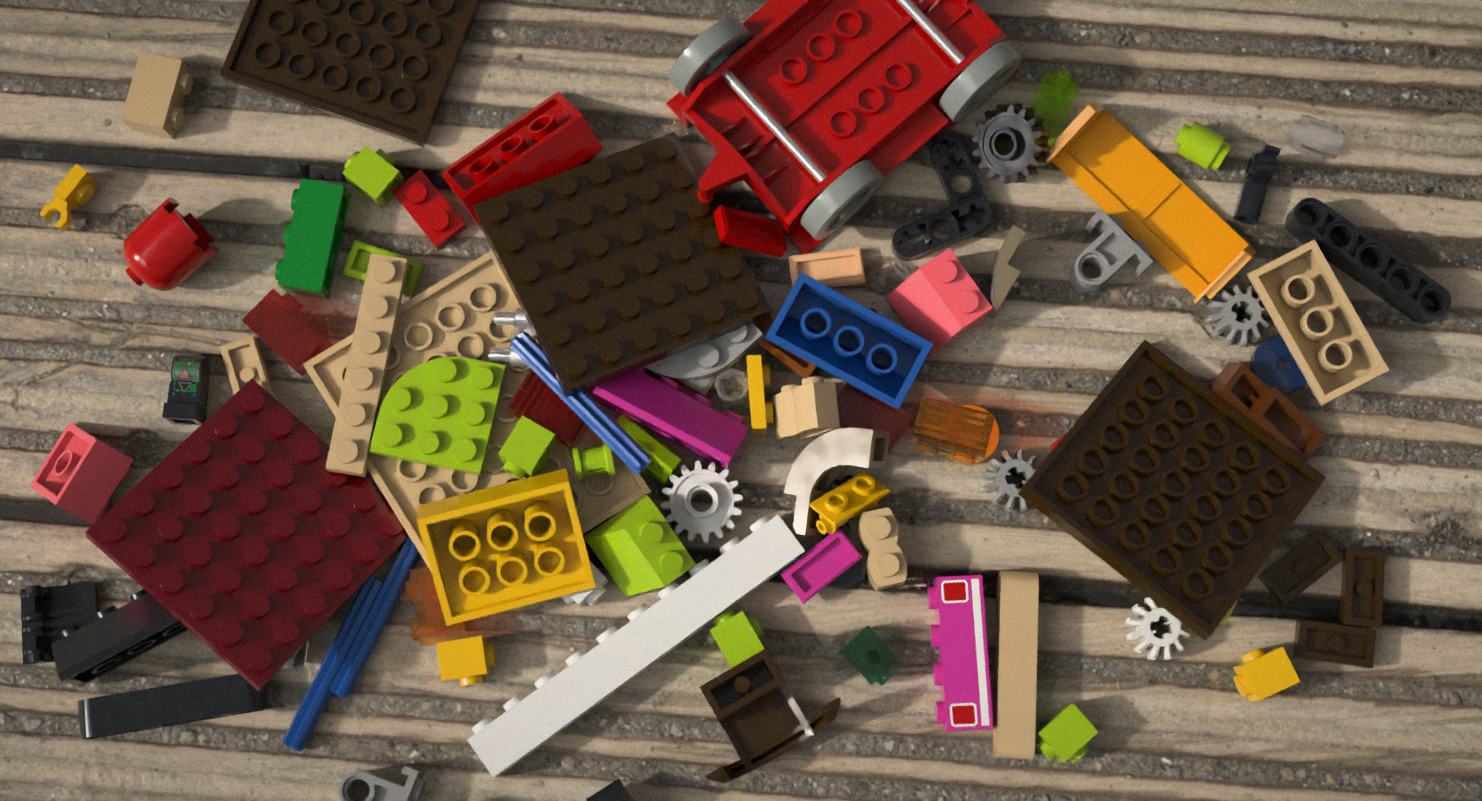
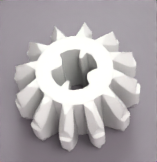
[1125,597,1191,660]

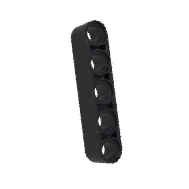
[1285,198,1451,324]
[77,674,268,740]

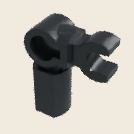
[1233,144,1281,225]

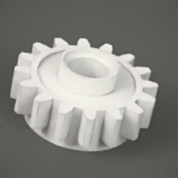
[661,461,743,544]

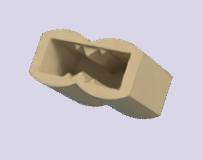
[772,376,840,441]
[858,507,907,591]

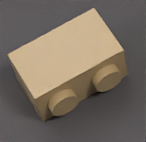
[121,51,193,139]

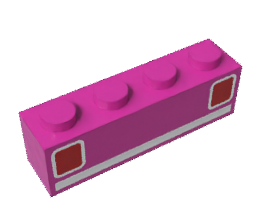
[927,575,994,732]

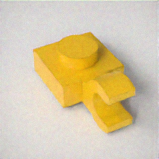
[40,164,99,232]

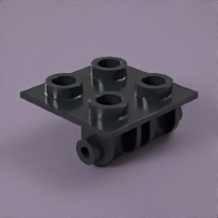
[20,582,98,665]

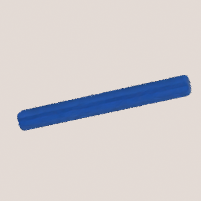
[511,331,652,474]
[329,536,421,698]
[283,576,383,751]

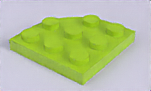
[369,357,507,476]

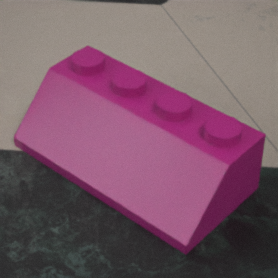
[593,367,749,470]

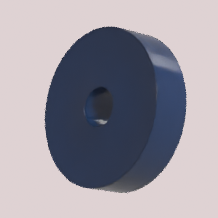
[1250,335,1307,395]

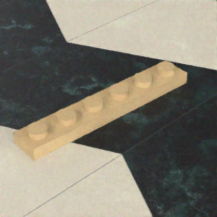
[325,253,409,477]

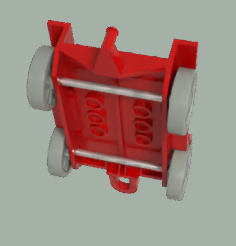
[666,0,1022,254]

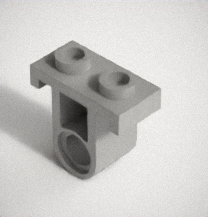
[1069,209,1154,293]
[338,766,426,801]

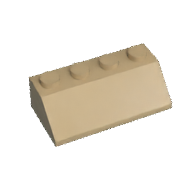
[1247,239,1389,406]

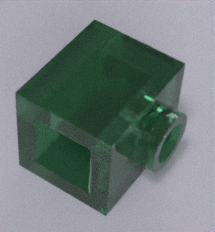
[839,625,899,687]

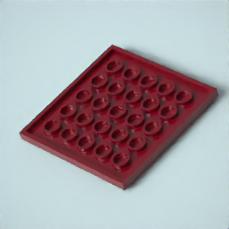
[85,378,409,691]

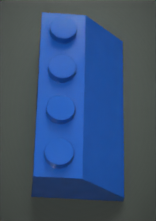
[765,273,933,410]

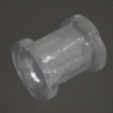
[715,368,749,408]

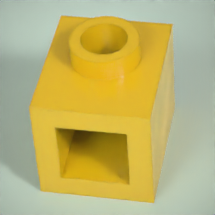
[436,635,496,687]
[1233,647,1301,702]

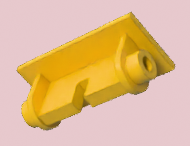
[809,471,890,534]

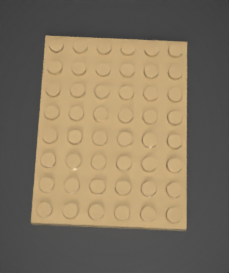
[303,250,652,571]

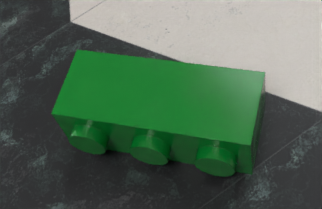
[275,178,351,300]

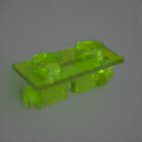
[1031,69,1079,146]

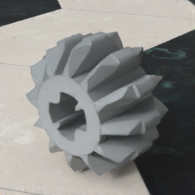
[1206,284,1270,348]
[982,449,1038,512]

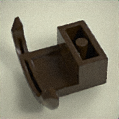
[700,648,841,784]

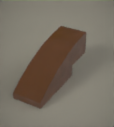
[1209,362,1326,462]

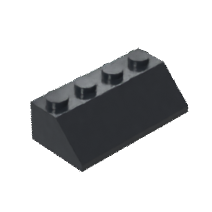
[51,589,189,687]

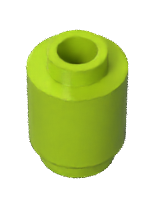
[1173,121,1231,171]

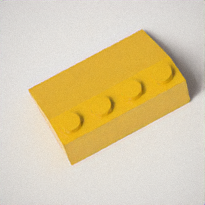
[417,468,596,626]

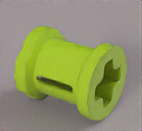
[572,442,616,481]

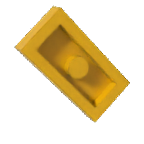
[746,355,774,435]

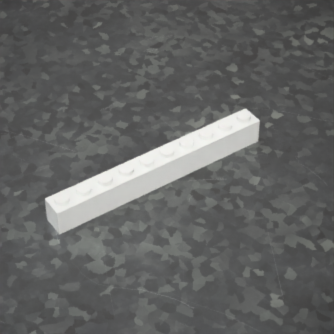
[467,514,805,778]

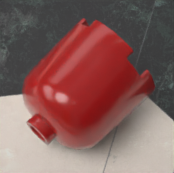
[122,197,220,291]

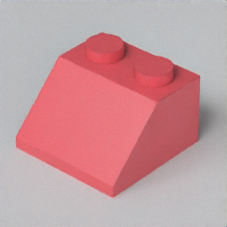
[886,248,993,358]
[30,422,133,524]

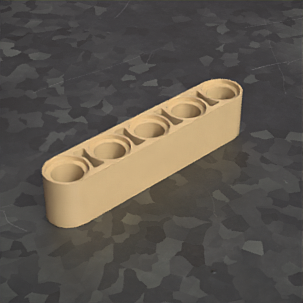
[993,571,1039,760]

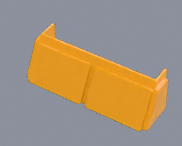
[1046,103,1257,304]

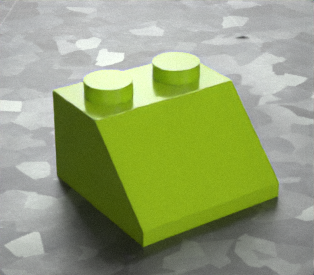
[584,494,696,597]

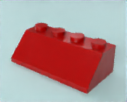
[440,92,603,230]

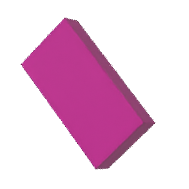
[780,527,863,605]

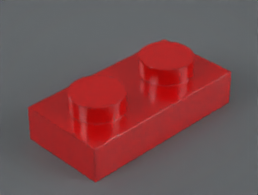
[392,170,466,250]

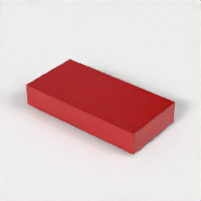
[714,205,788,258]

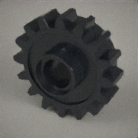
[972,103,1051,184]

